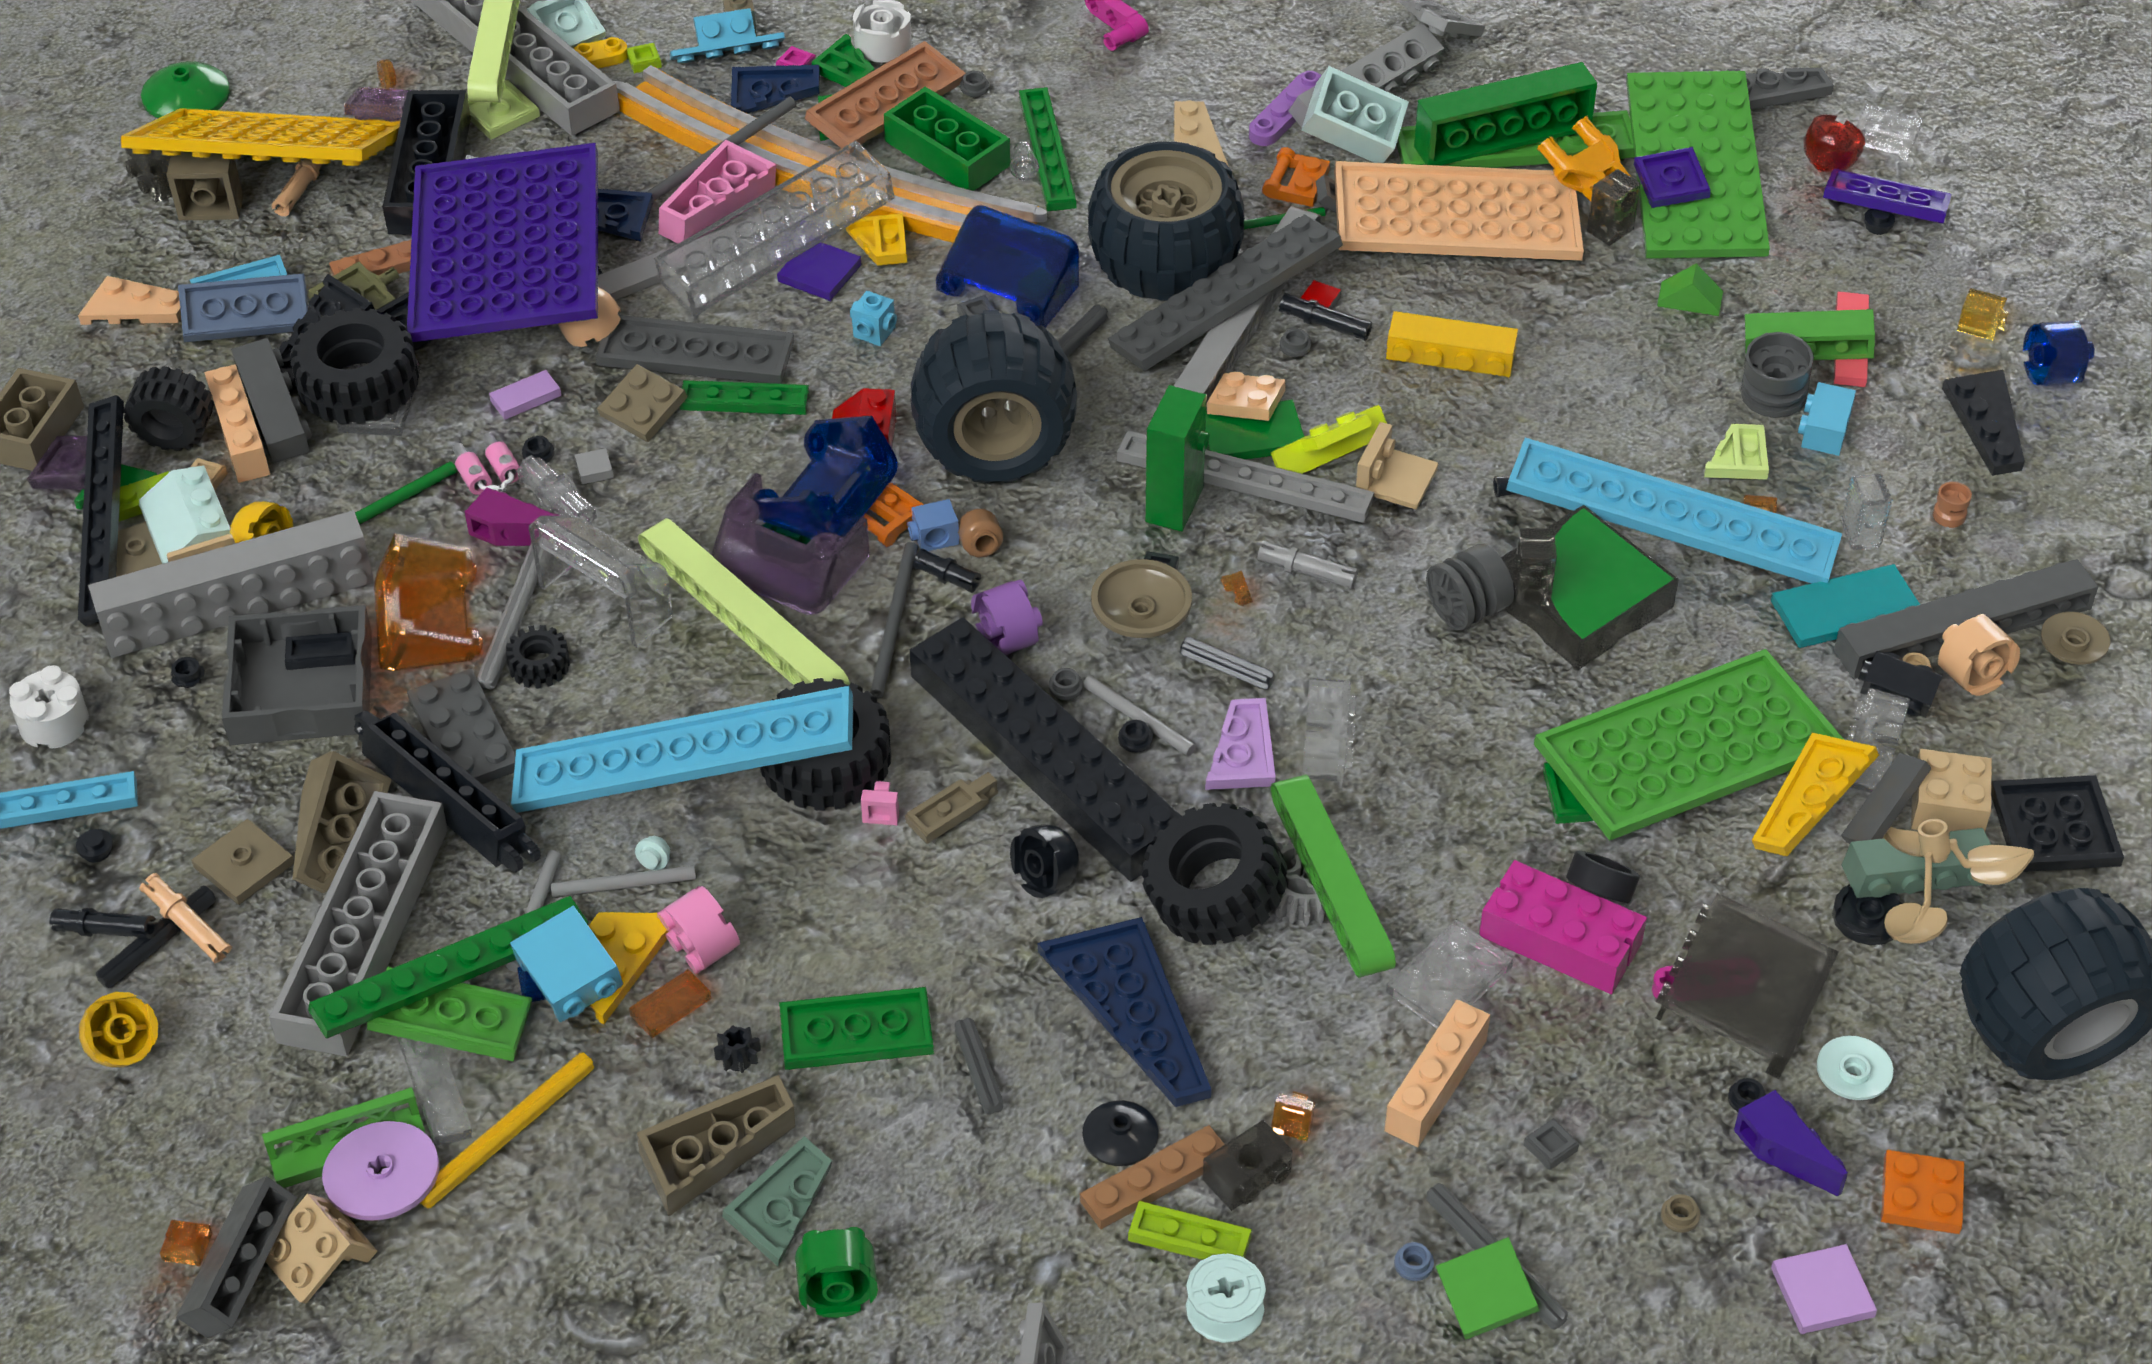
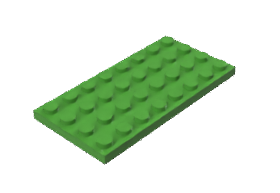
[1626,71,1770,259]
[1534,649,1844,841]

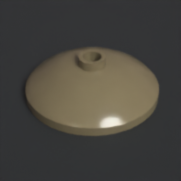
[1091,559,1192,638]

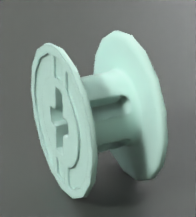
[1186,1253,1266,1343]

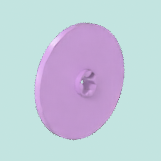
[322,1121,439,1221]

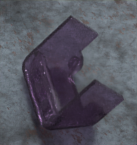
[711,473,870,615]

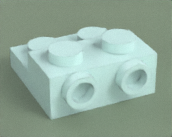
[527,0,606,48]

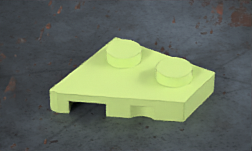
[1704,424,1769,480]

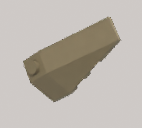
[292,751,392,893]

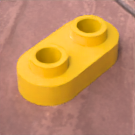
[573,37,628,69]

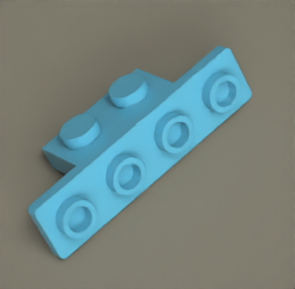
[669,8,785,63]

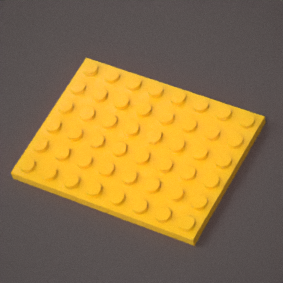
[121,108,401,166]

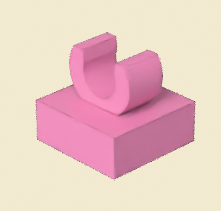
[861,781,899,826]

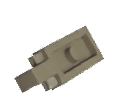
[905,772,998,844]

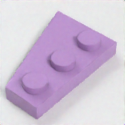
[1205,698,1276,790]

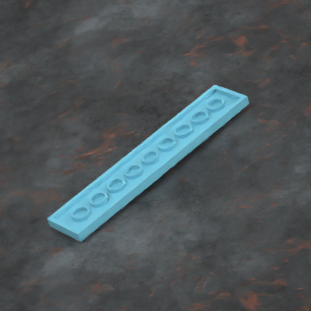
[1506,437,1842,584]
[511,686,853,813]

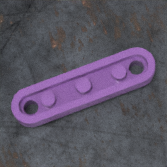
[1249,71,1322,146]

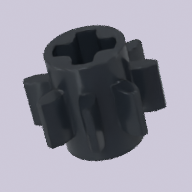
[714,1025,761,1073]

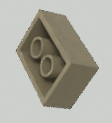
[0,368,84,472]

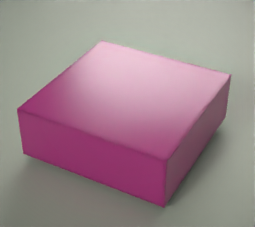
[776,46,816,66]

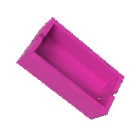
[1479,860,1647,995]

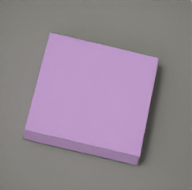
[1771,1244,1877,1334]

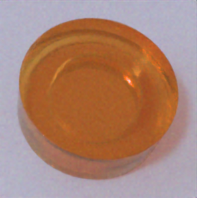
[377,59,396,90]

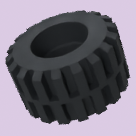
[124,366,214,451]

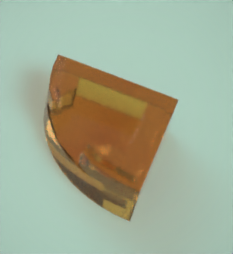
[1221,570,1253,606]

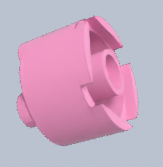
[657,886,740,974]

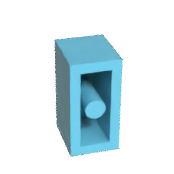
[1798,382,1856,456]

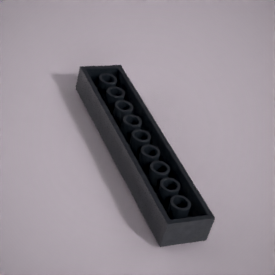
[909,617,1182,882]

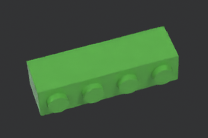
[1745,309,1875,360]

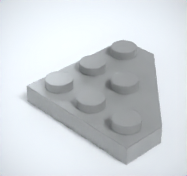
[1399,0,1485,39]

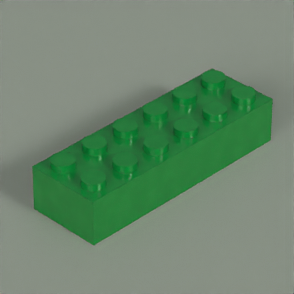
[1414,62,1597,166]

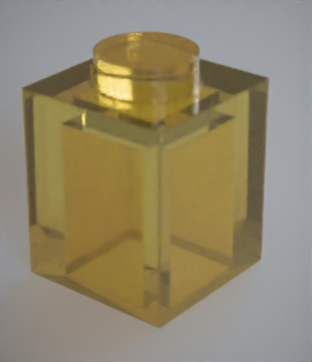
[1957,288,2009,340]

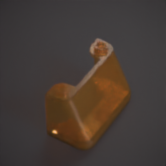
[374,533,483,671]

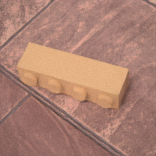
[204,364,270,483]
[1384,999,1490,1147]

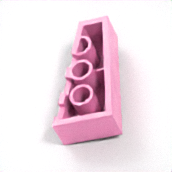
[658,140,776,244]

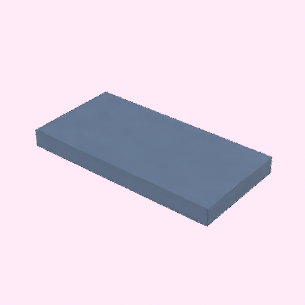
[178,273,308,342]

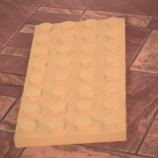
[1334,161,1584,261]

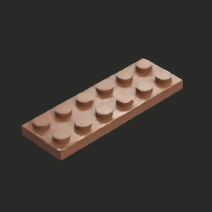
[805,41,966,153]

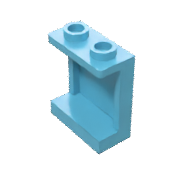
[510,905,623,1022]

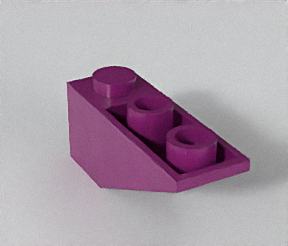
[464,487,573,546]

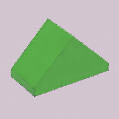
[1657,263,1723,316]

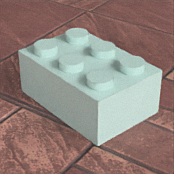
[1301,66,1409,163]

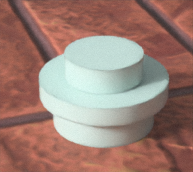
[635,836,670,870]

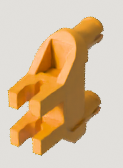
[1537,116,1634,209]

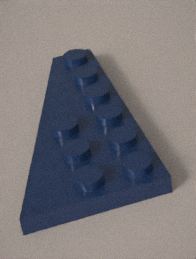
[1037,917,1212,1107]

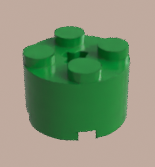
[795,1227,878,1318]

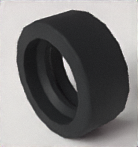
[1566,850,1640,903]

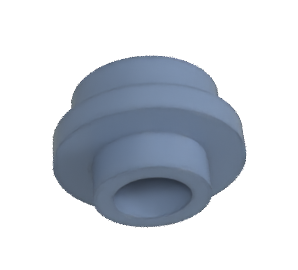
[1394,1242,1434,1281]

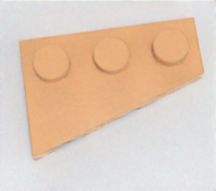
[78,276,181,325]

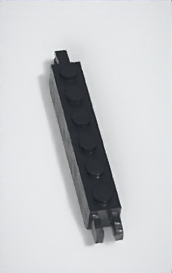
[354,710,541,872]

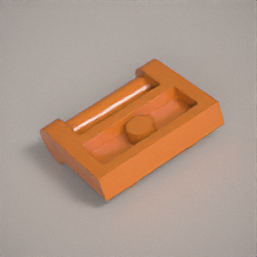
[1262,147,1330,207]
[838,474,924,547]

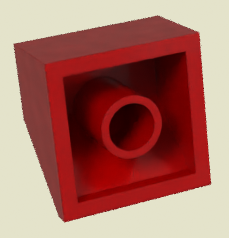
[826,388,897,462]

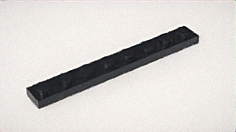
[78,395,124,626]

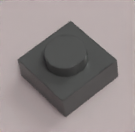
[1316,175,1337,213]

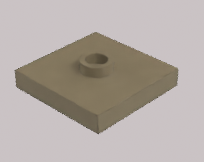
[116,521,162,577]
[191,818,294,905]

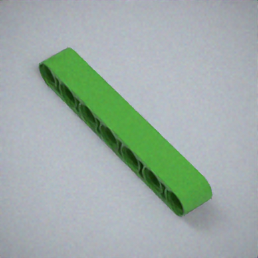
[1271,774,1396,978]

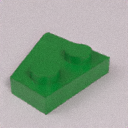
[811,34,875,87]

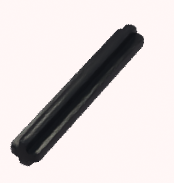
[96,885,216,988]

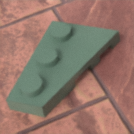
[722,1136,832,1266]

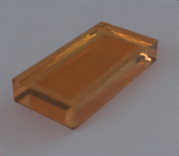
[629,969,711,1038]

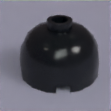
[1010,824,1080,898]

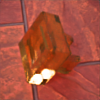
[1270,1091,1316,1141]
[160,1220,213,1266]

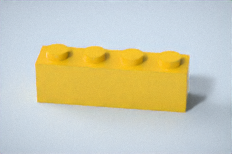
[1386,311,1518,377]

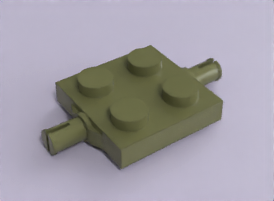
[308,262,399,310]

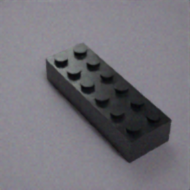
[382,90,471,235]

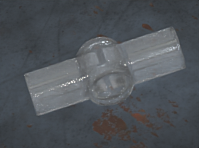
[517,455,597,532]

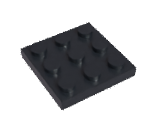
[1991,775,2124,872]

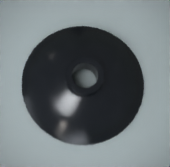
[1082,1100,1158,1166]

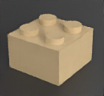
[1911,749,1992,833]

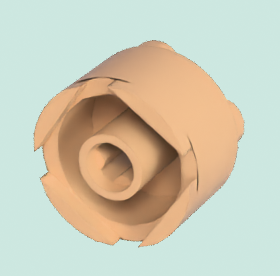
[1938,614,2020,696]

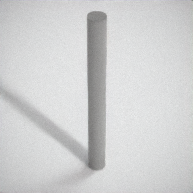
[1083,675,1196,756]
[506,850,561,972]
[551,865,696,897]

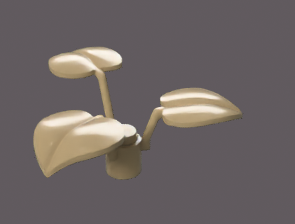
[1882,819,2034,944]

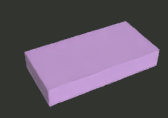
[489,370,561,420]

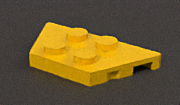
[588,912,671,1024]

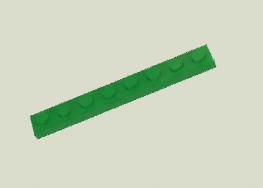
[308,896,589,1039]

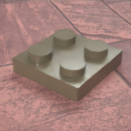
[597,364,687,442]

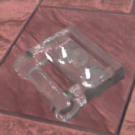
[1850,104,1923,161]

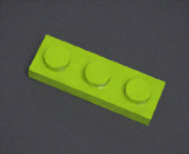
[1128,1201,1252,1260]

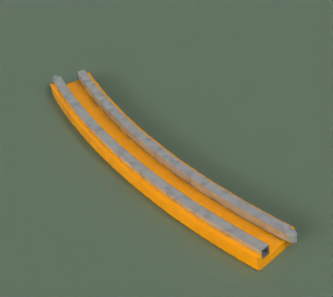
[614,65,1047,258]

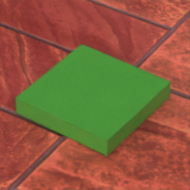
[1436,1237,1540,1340]

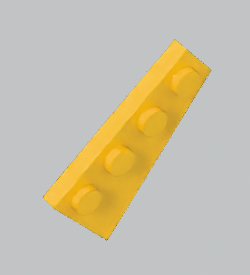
[1752,732,1879,857]

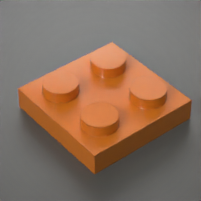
[1881,1150,1964,1235]

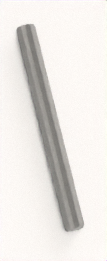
[477,536,551,690]

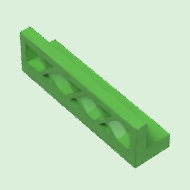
[262,1087,426,1188]

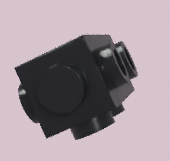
[1858,651,1942,718]

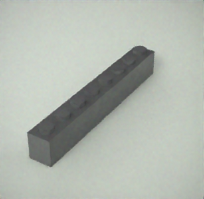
[1834,559,2099,679]

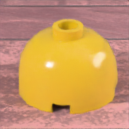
[230,502,293,543]
[79,992,158,1068]

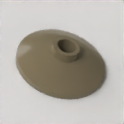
[2041,612,2111,665]

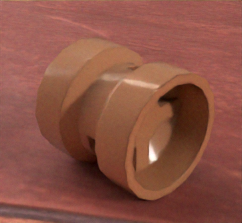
[1933,481,1972,528]

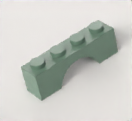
[1841,828,1991,898]

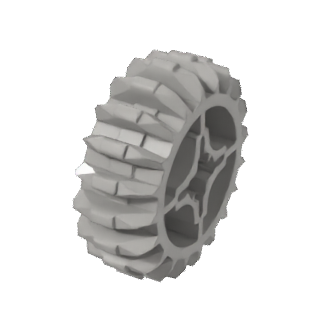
[1271,840,1328,927]

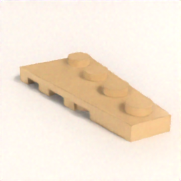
[1174,100,1229,167]

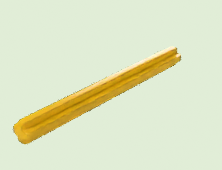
[420,1052,594,1209]

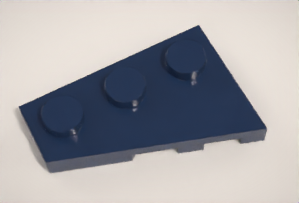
[731,65,820,113]

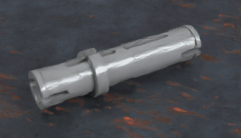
[1257,540,1358,589]

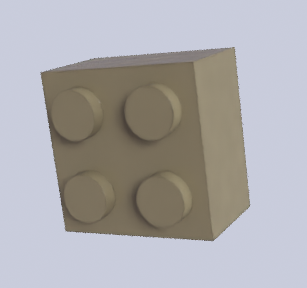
[167,151,244,221]

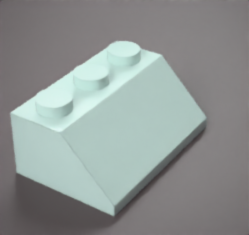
[139,466,230,564]

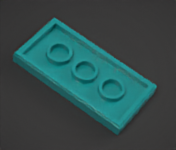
[1771,564,1920,648]

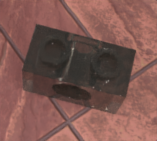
[1203,1120,1293,1211]

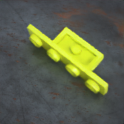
[1271,405,1387,474]

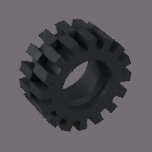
[506,625,570,689]

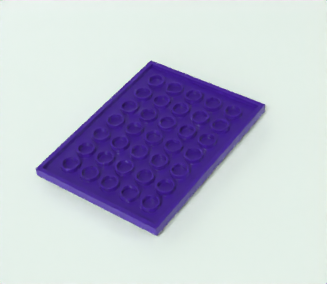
[407,143,598,342]

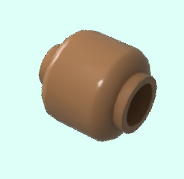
[958,509,1003,557]

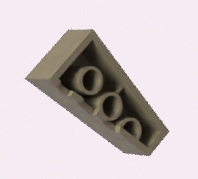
[637,1075,795,1216]

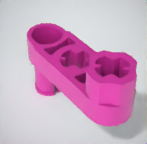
[1085,0,1149,51]

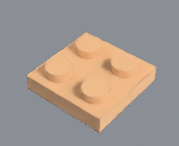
[1207,372,1286,421]

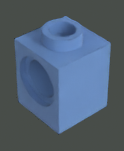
[907,499,959,551]

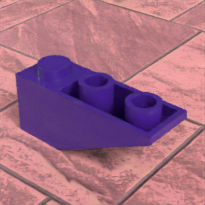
[1734,1090,1848,1196]

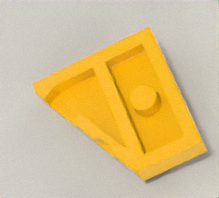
[845,213,907,266]

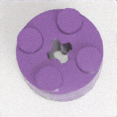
[971,579,1043,655]

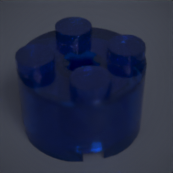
[2023,320,2095,386]

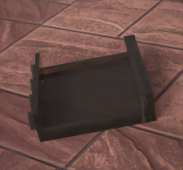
[1655,893,1839,1079]

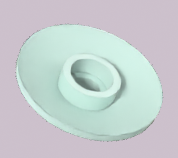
[1817,1036,1893,1100]

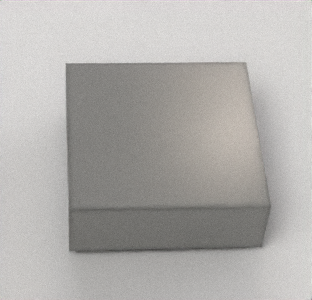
[575,448,614,484]

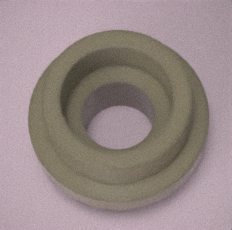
[1661,1194,1700,1233]

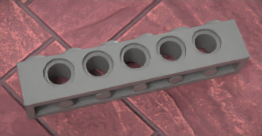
[1288,22,1444,138]

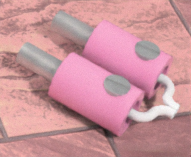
[453,432,522,495]

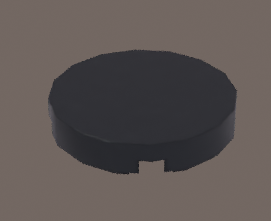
[1832,884,1902,945]

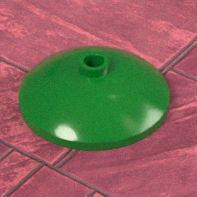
[141,61,230,119]

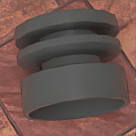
[1741,332,1814,418]
[1426,543,1515,630]

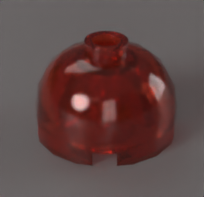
[1803,115,1866,172]

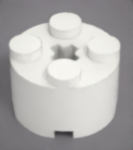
[853,0,912,63]
[9,665,89,748]

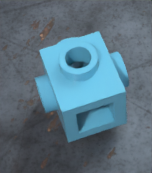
[850,291,897,346]

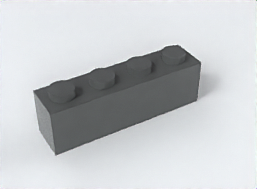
[231,338,312,464]
[176,1176,297,1338]

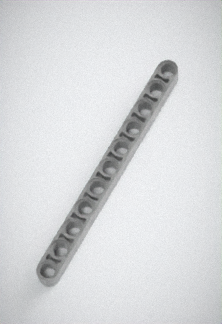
[1174,206,1321,409]

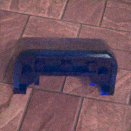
[936,205,1079,328]
[748,416,898,545]

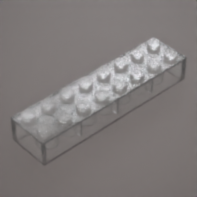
[654,140,895,317]

